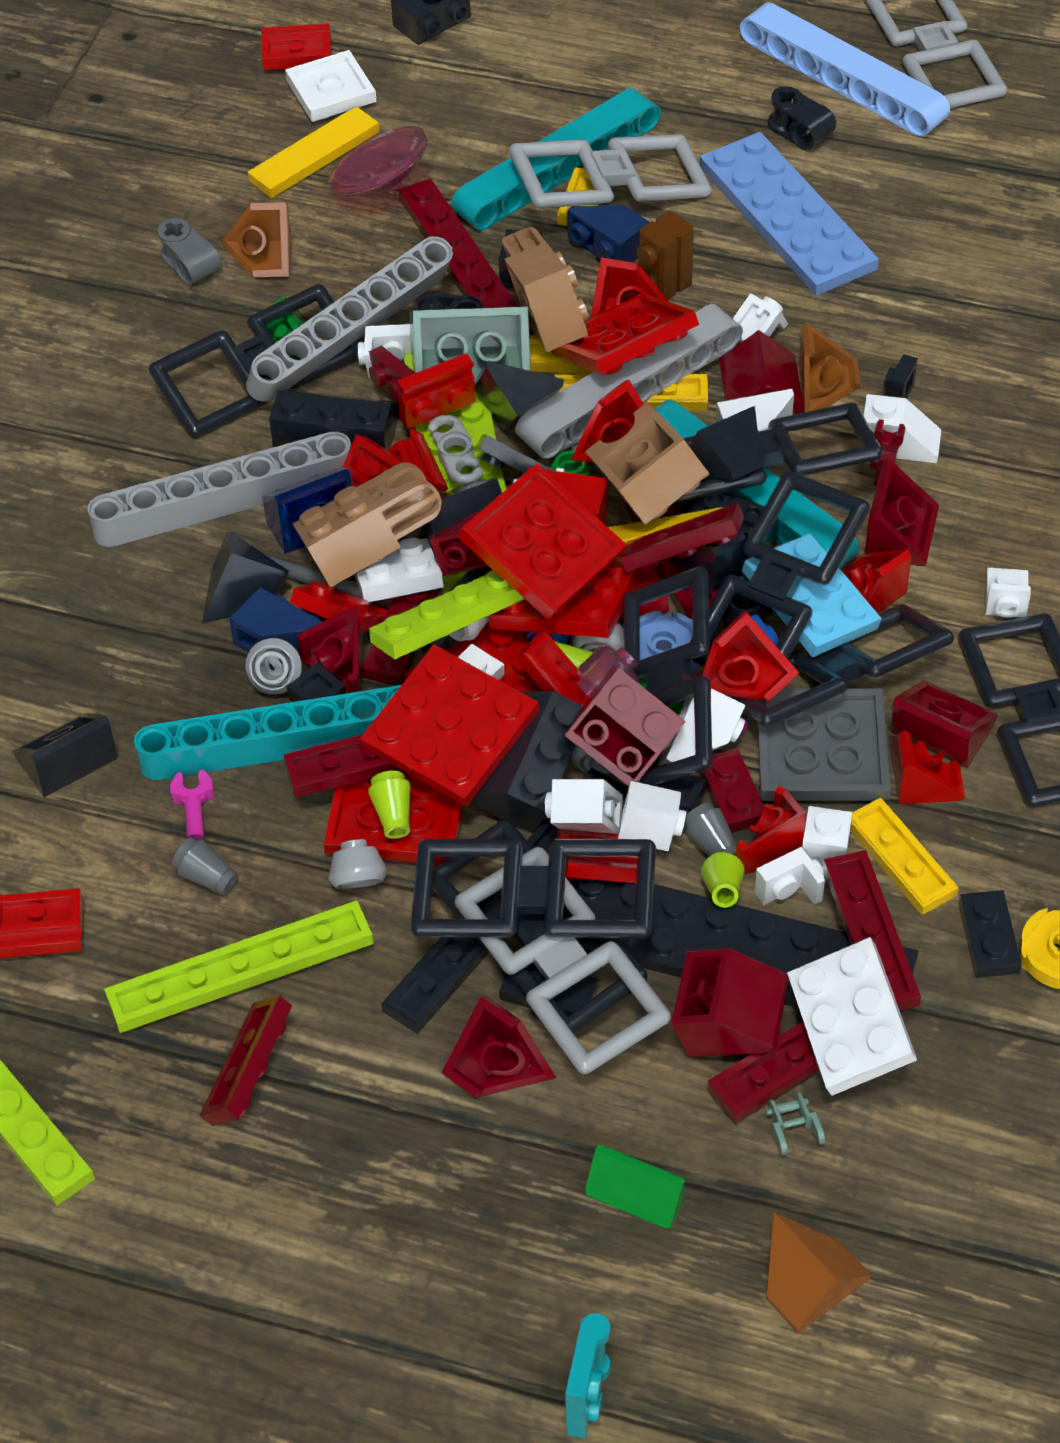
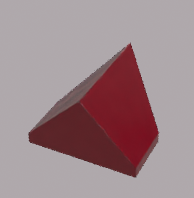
[297,605,364,694]
[441,995,557,1098]

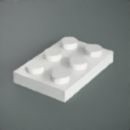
[787,937,917,1096]

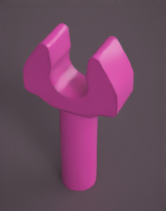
[170,769,215,841]

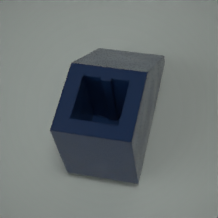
[567,205,650,263]
[229,587,322,656]

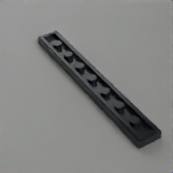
[381,768,627,1034]

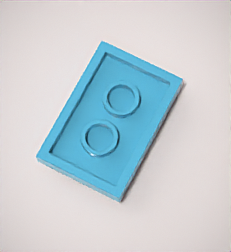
[742,534,882,657]

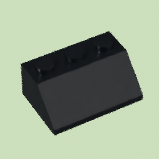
[269,390,400,450]
[470,691,582,833]

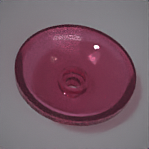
[329,126,428,196]

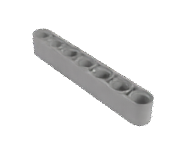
[246,237,453,402]
[515,304,743,459]
[88,432,351,547]

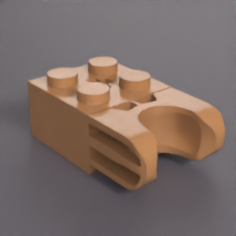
[502,227,589,352]
[585,402,709,525]
[293,462,442,587]

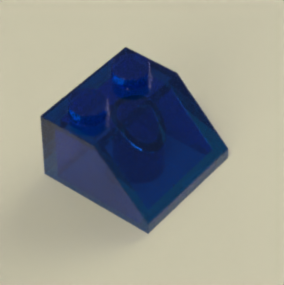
[262,468,353,554]

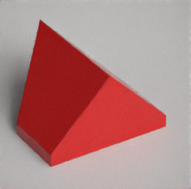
[591,257,669,318]
[571,380,644,463]
[841,549,912,614]
[702,611,799,702]
[888,730,965,804]
[736,786,806,874]

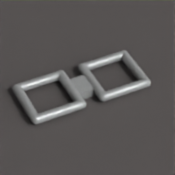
[865,0,1007,108]
[509,134,712,208]
[455,847,671,1074]

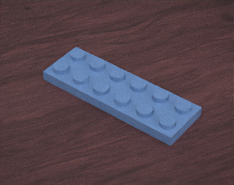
[699,132,879,296]

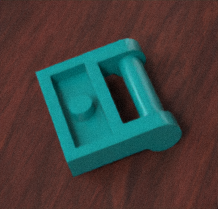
[565,1313,610,1439]

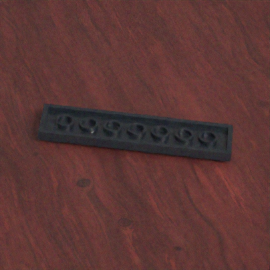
[563,878,919,1016]

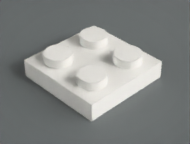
[285,50,376,122]
[354,538,444,602]

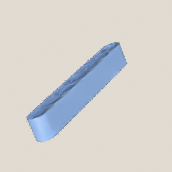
[739,2,950,137]

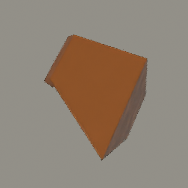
[220,202,292,278]
[798,323,861,412]
[766,1212,871,1334]

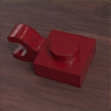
[869,419,906,486]

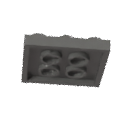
[756,688,891,801]

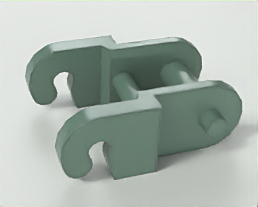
[765,1092,825,1156]

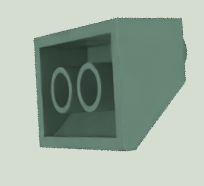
[409,307,530,379]

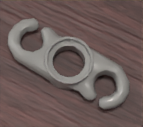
[428,415,484,485]

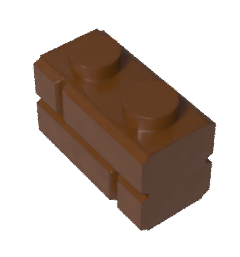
[637,211,694,300]

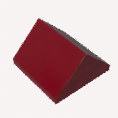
[719,330,804,415]
[865,458,939,566]
[892,680,998,769]

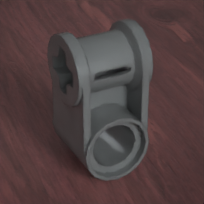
[157,218,222,286]

